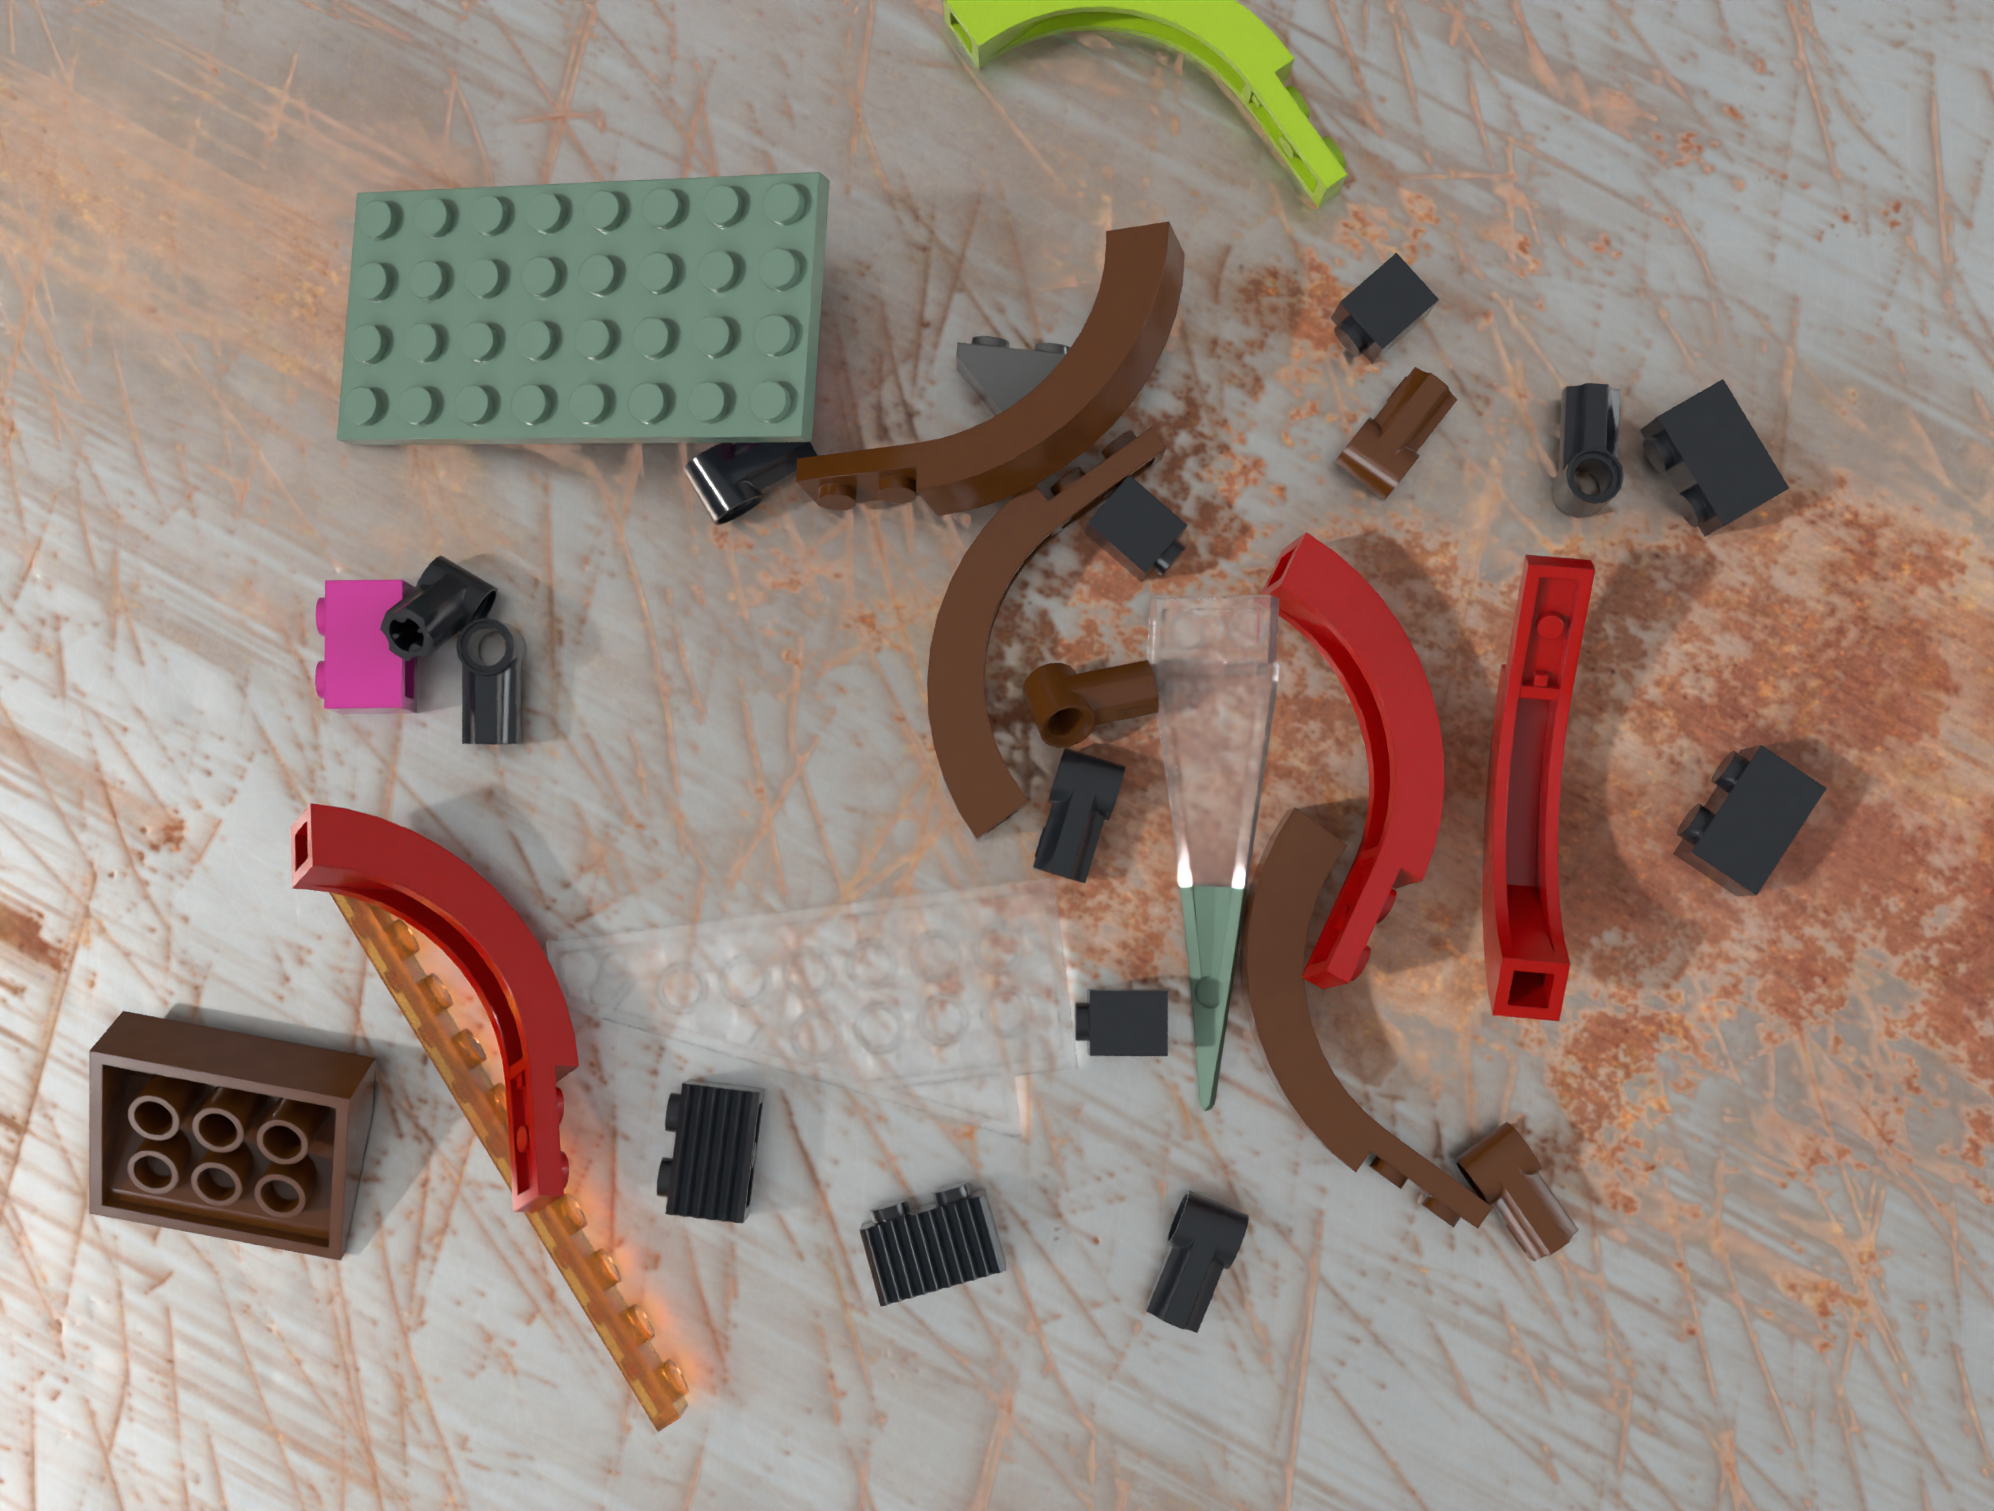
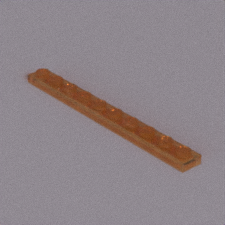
[329,892,689,1432]

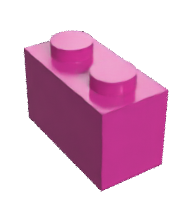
[315,579,418,714]

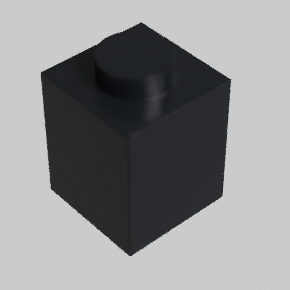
[1331,253,1439,364]
[1085,475,1187,582]
[1075,989,1168,1056]

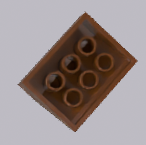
[89,1011,376,1261]

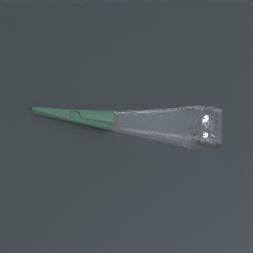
[1147,595,1281,1111]

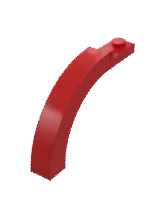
[1257,532,1445,989]
[1482,554,1595,1021]
[290,803,579,1212]

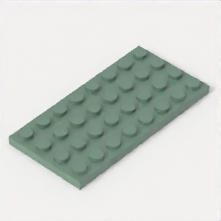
[337,172,830,445]

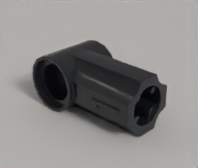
[1552,383,1624,518]
[683,442,818,525]
[380,555,498,661]
[456,618,526,745]
[1033,747,1126,883]
[1145,1190,1249,1333]

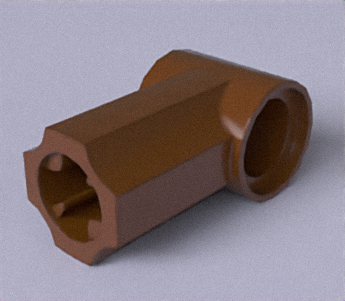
[1335,367,1458,500]
[1023,660,1159,748]
[1454,1122,1579,1262]

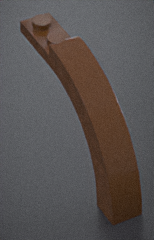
[796,221,1185,516]
[927,427,1166,841]
[1240,807,1493,1229]

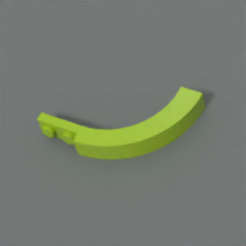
[943,0,1348,208]

